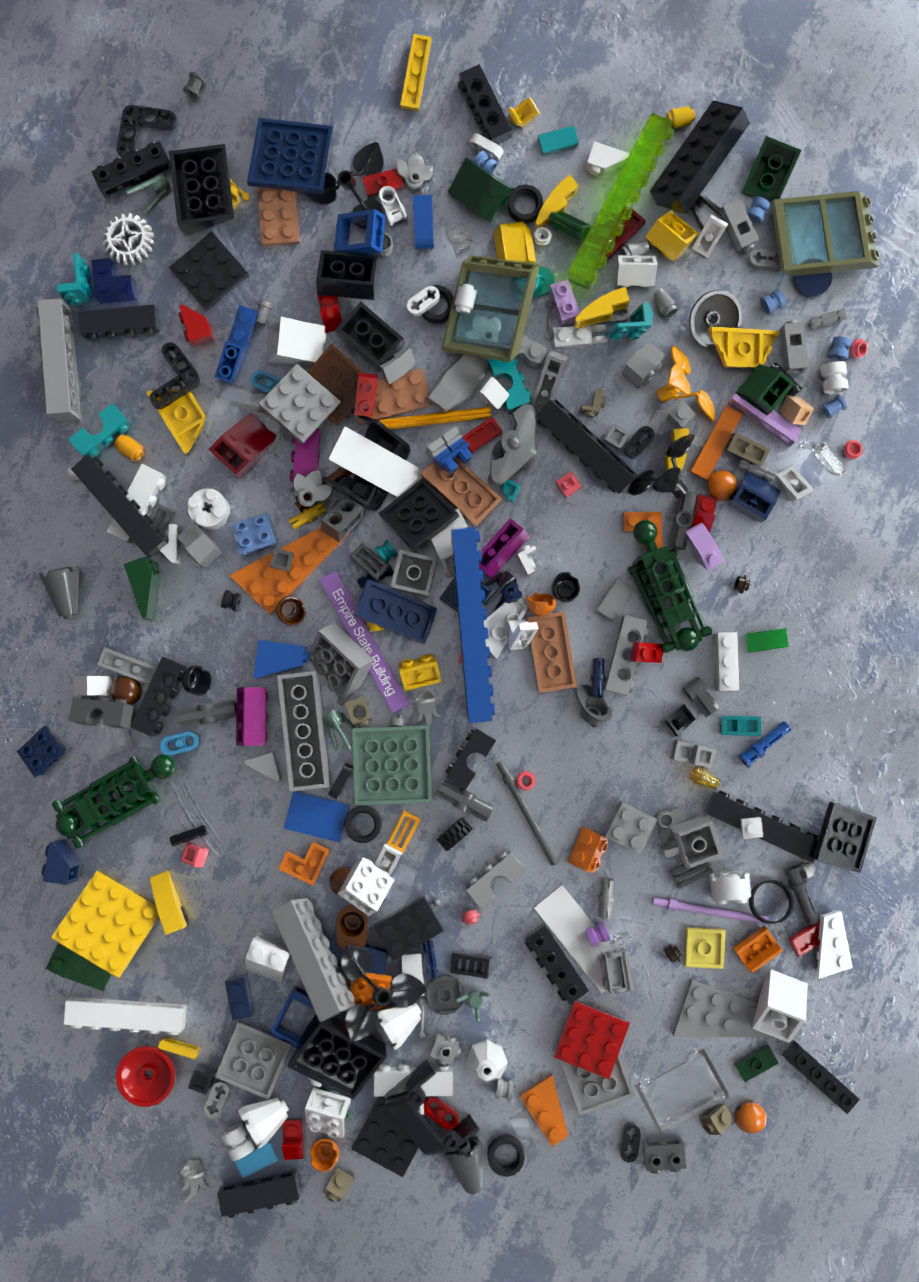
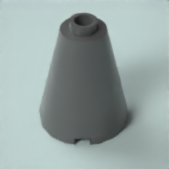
[39,566,79,619]
[444,1135,483,1194]

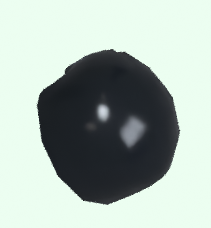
[551,572,580,603]
[181,665,212,696]

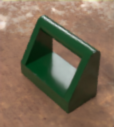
[549,211,595,246]

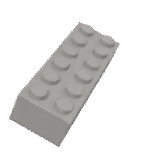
[36,298,81,423]
[277,671,331,792]
[272,898,355,1022]

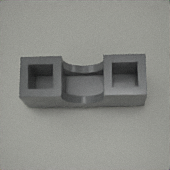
[69,696,134,729]

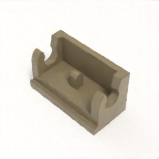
[727,433,770,467]

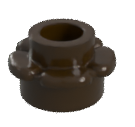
[734,575,750,594]
[664,945,682,963]

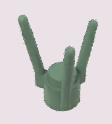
[126,172,170,215]
[324,709,356,750]
[456,990,490,1023]

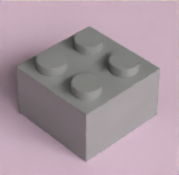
[390,549,437,598]
[603,801,657,854]

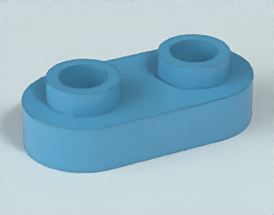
[251,370,282,394]
[160,732,199,756]

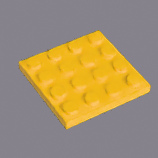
[51,871,159,979]

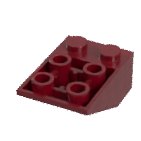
[208,412,279,479]

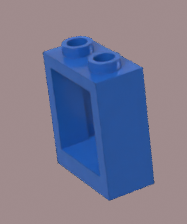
[334,209,385,254]
[271,986,315,1048]

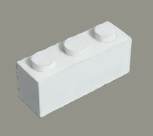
[714,632,739,691]

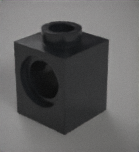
[188,1064,217,1095]

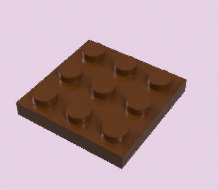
[307,344,364,426]

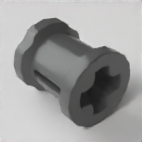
[183,72,205,98]

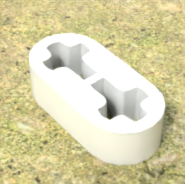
[469,133,504,161]
[407,286,440,317]

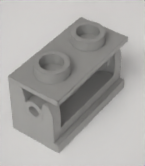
[600,948,634,994]

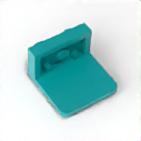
[57,253,93,306]
[605,303,654,341]

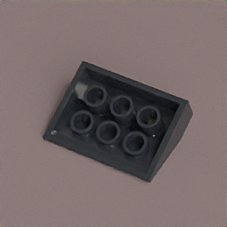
[169,144,235,233]
[287,1014,387,1100]

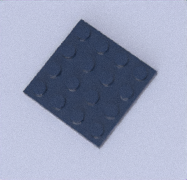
[247,118,333,194]

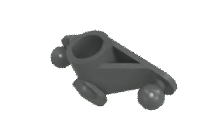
[488,404,538,487]

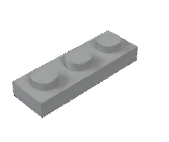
[97,647,157,685]

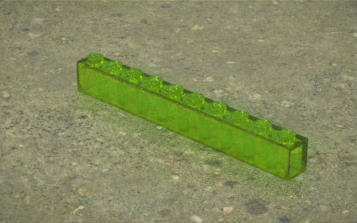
[567,113,674,290]

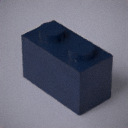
[225,973,255,1021]

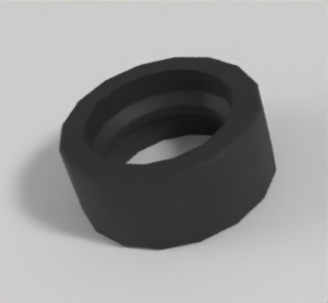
[507,184,543,224]
[419,285,454,324]
[344,806,382,843]
[487,1135,525,1177]

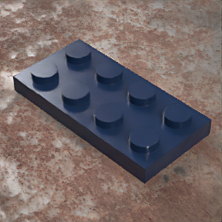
[354,579,437,644]

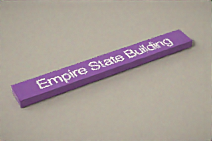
[320,571,409,713]

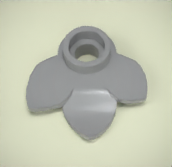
[396,153,433,189]
[293,470,332,507]
[656,808,690,845]

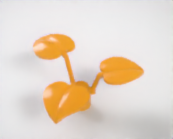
[657,345,715,422]

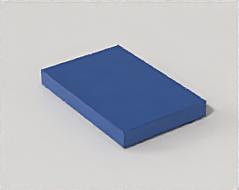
[284,791,350,843]

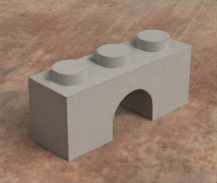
[466,851,526,908]

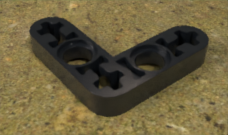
[116,105,178,157]
[150,342,201,409]

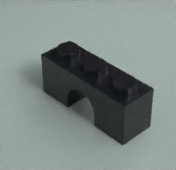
[445,728,496,790]

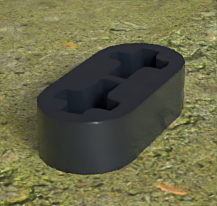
[624,426,655,459]
[328,763,354,799]
[619,1122,641,1163]

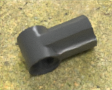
[682,677,720,717]

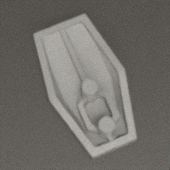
[428,354,489,412]

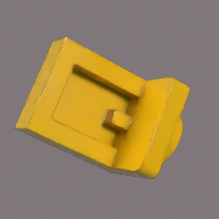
[507,97,540,128]

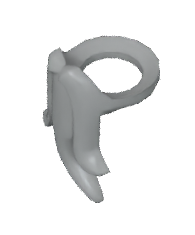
[412,691,442,726]
[179,1159,209,1204]

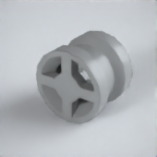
[495,1078,514,1100]

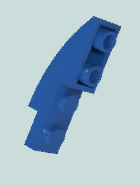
[214,305,259,384]

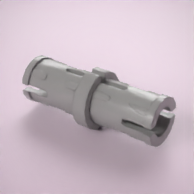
[599,879,614,920]

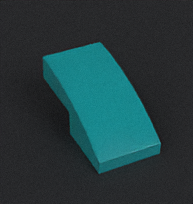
[722,716,762,736]

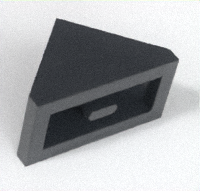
[660,704,696,737]

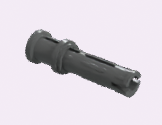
[784,865,819,925]

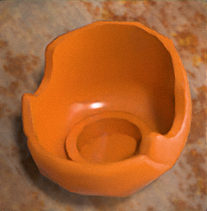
[707,470,737,501]
[526,592,556,616]
[735,1102,767,1134]
[309,1137,339,1172]

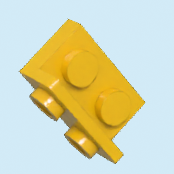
[398,654,442,691]

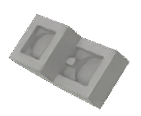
[380,346,416,384]
[596,577,634,622]
[671,740,716,768]

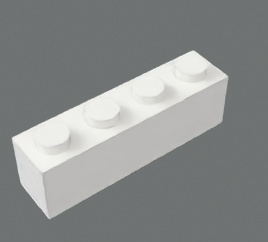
[107,464,166,544]
[374,1064,453,1097]

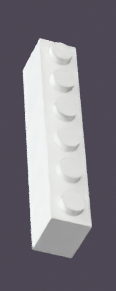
[64,997,187,1035]

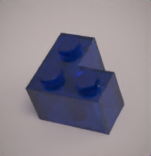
[91,258,138,304]

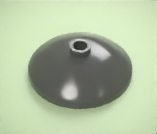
[689,290,742,349]

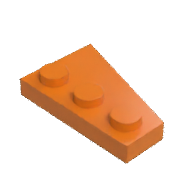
[519,1073,568,1147]

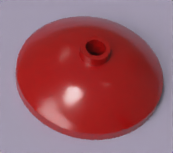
[116,1046,176,1107]

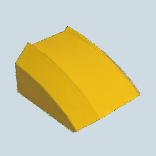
[493,222,536,264]

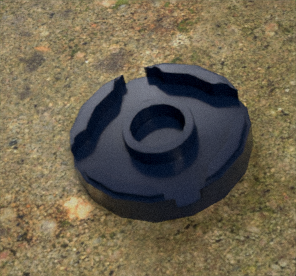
[794,259,833,297]

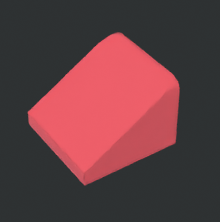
[180,842,209,868]

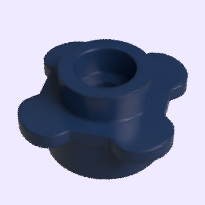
[501,582,522,604]

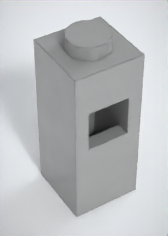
[719,198,759,252]
[780,320,809,373]

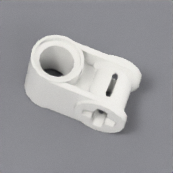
[379,186,408,226]

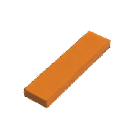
[690,405,743,481]

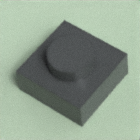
[270,548,294,572]

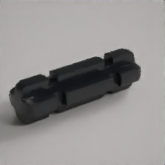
[170,825,208,846]

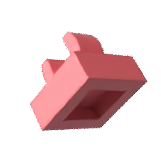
[555,471,582,498]

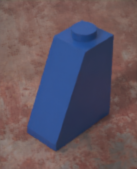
[253,640,309,679]

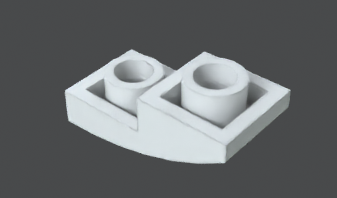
[402,954,425,996]

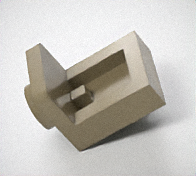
[579,389,606,418]
[699,1104,735,1135]
[322,1167,354,1203]

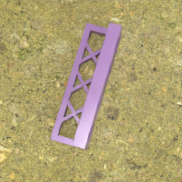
[728,388,802,447]

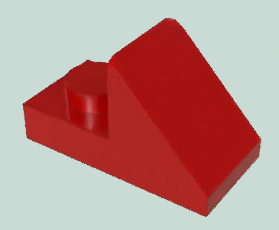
[317,295,342,333]
[690,494,717,533]
[281,1118,305,1160]

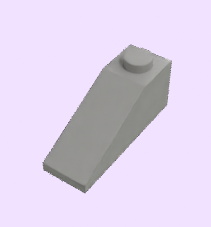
[531,350,568,411]

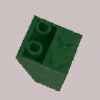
[735,364,795,415]

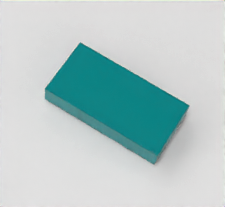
[538,125,579,155]

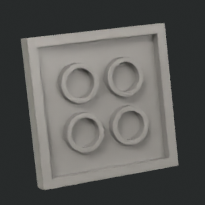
[258,364,341,444]
[215,1021,292,1100]
[560,1052,635,1116]

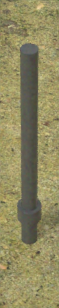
[496,760,558,866]

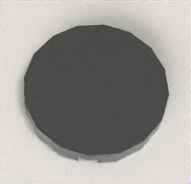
[426,975,464,1015]

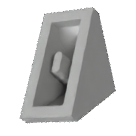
[244,752,282,782]

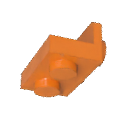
[567,827,609,874]
[733,926,783,973]

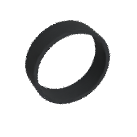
[749,880,794,924]

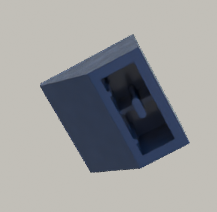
[728,471,781,523]
[41,839,81,885]

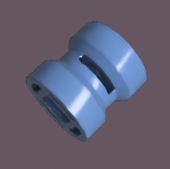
[473,150,498,173]
[747,196,771,224]
[760,289,787,315]
[829,336,852,361]

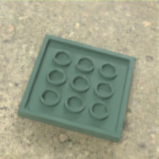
[352,725,432,806]

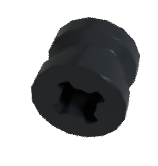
[221,590,242,612]

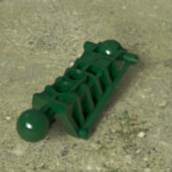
[627,520,713,653]
[52,754,176,849]

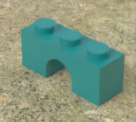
[487,357,532,415]
[68,403,131,458]

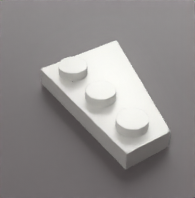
[484,598,528,659]
[815,910,853,979]

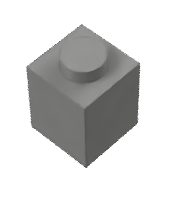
[666,400,696,429]

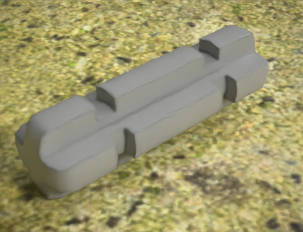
[809,309,847,329]
[738,458,775,482]

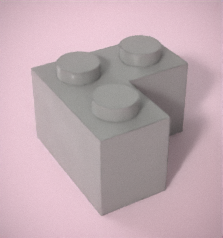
[621,341,666,389]
[177,522,223,568]

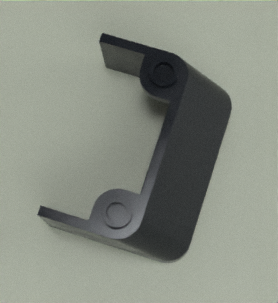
[322,415,410,510]
[384,1060,480,1155]

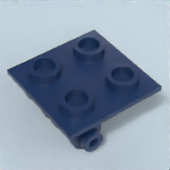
[17,725,67,778]

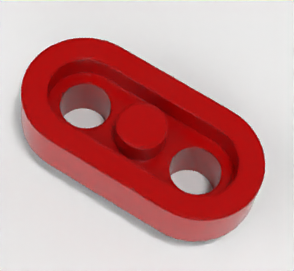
[424,1096,459,1130]

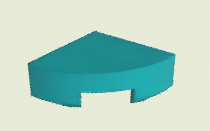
[502,479,521,503]

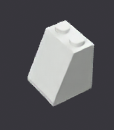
[267,317,326,367]
[430,509,478,578]
[245,932,291,983]
[752,970,808,1043]

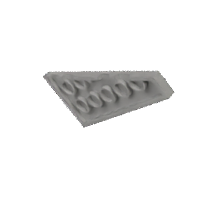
[672,979,800,1038]

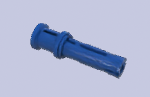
[738,721,792,768]

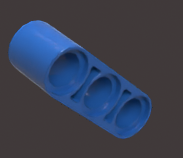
[413,194,434,250]

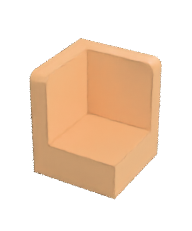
[779,396,814,425]

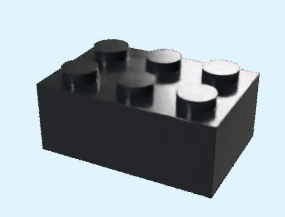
[316,250,378,300]
[336,301,405,372]
[374,894,444,961]

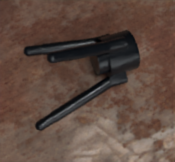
[691,192,724,230]
[485,571,517,611]

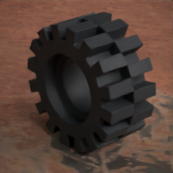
[436,817,473,852]

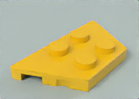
[708,327,779,369]
[146,388,209,455]

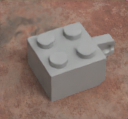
[661,814,723,868]

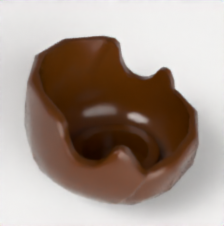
[276,596,306,626]
[110,676,142,705]
[329,867,351,896]

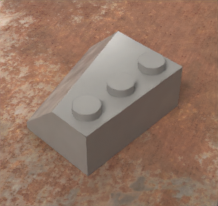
[309,622,374,706]

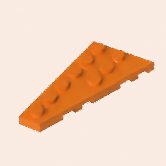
[229,523,350,615]

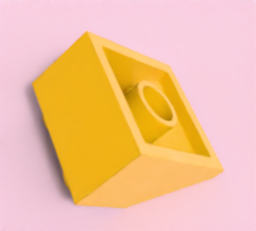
[645,210,699,261]

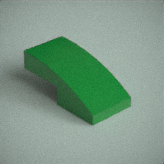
[746,628,789,653]

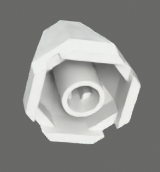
[376,1003,422,1050]
[465,1039,508,1084]
[238,1098,289,1148]

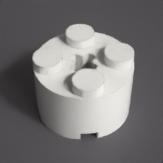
[188,488,230,530]
[709,871,751,904]

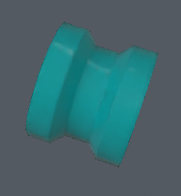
[375,540,398,563]

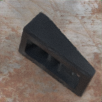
[450,953,493,979]

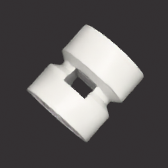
[821,362,849,394]
[219,1123,254,1161]

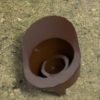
[336,905,368,950]

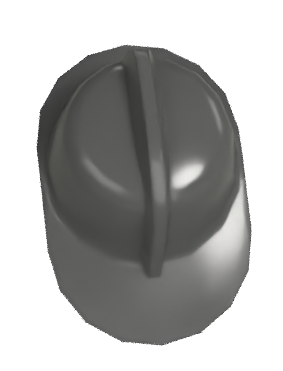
[577,685,612,728]

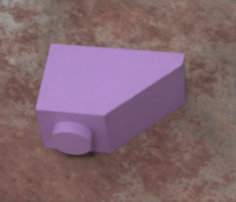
[685,523,724,571]

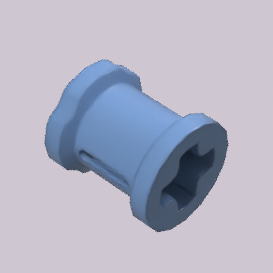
[821,394,847,419]

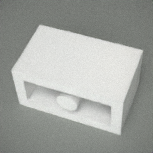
[616,255,657,287]

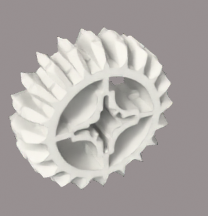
[102,213,154,265]

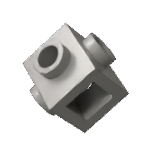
[430,1033,461,1065]

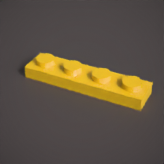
[400,34,432,112]

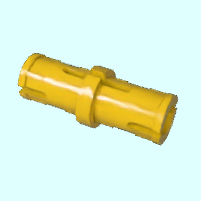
[288,501,328,530]

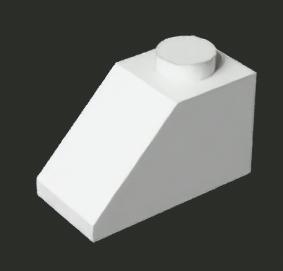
[585,141,630,176]

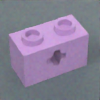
[549,279,580,327]

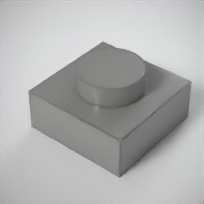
[604,424,630,450]

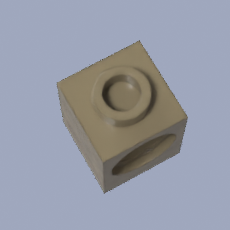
[345,696,372,727]

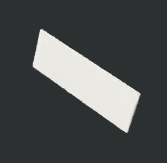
[328,426,432,497]
[534,885,614,993]

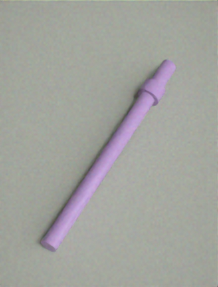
[652,898,769,924]

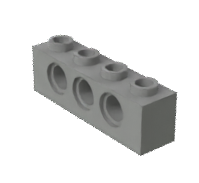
[604,615,649,696]

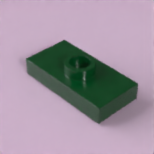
[734,1044,779,1082]

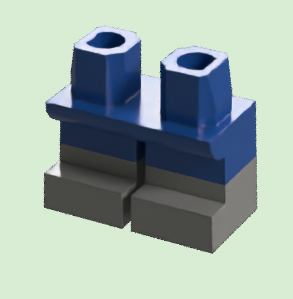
[426,426,472,474]

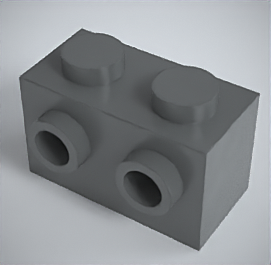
[642,1138,686,1174]

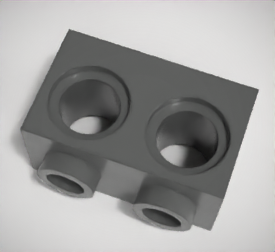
[320,495,363,542]

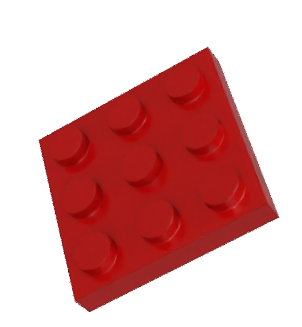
[554,1001,630,1079]

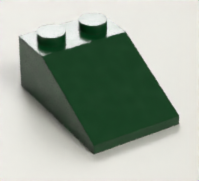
[742,135,802,203]
[448,157,514,222]
[123,556,161,622]
[45,943,111,991]

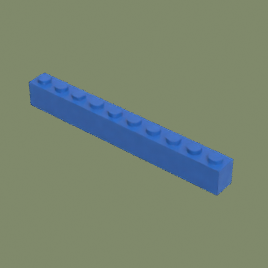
[450,526,495,723]

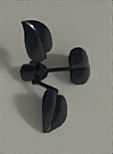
[306,142,384,229]
[627,434,695,499]
[341,945,427,1041]

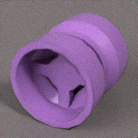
[585,922,610,947]

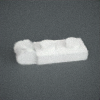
[553,324,607,348]

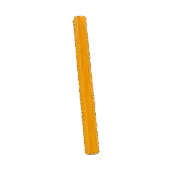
[379,407,491,430]

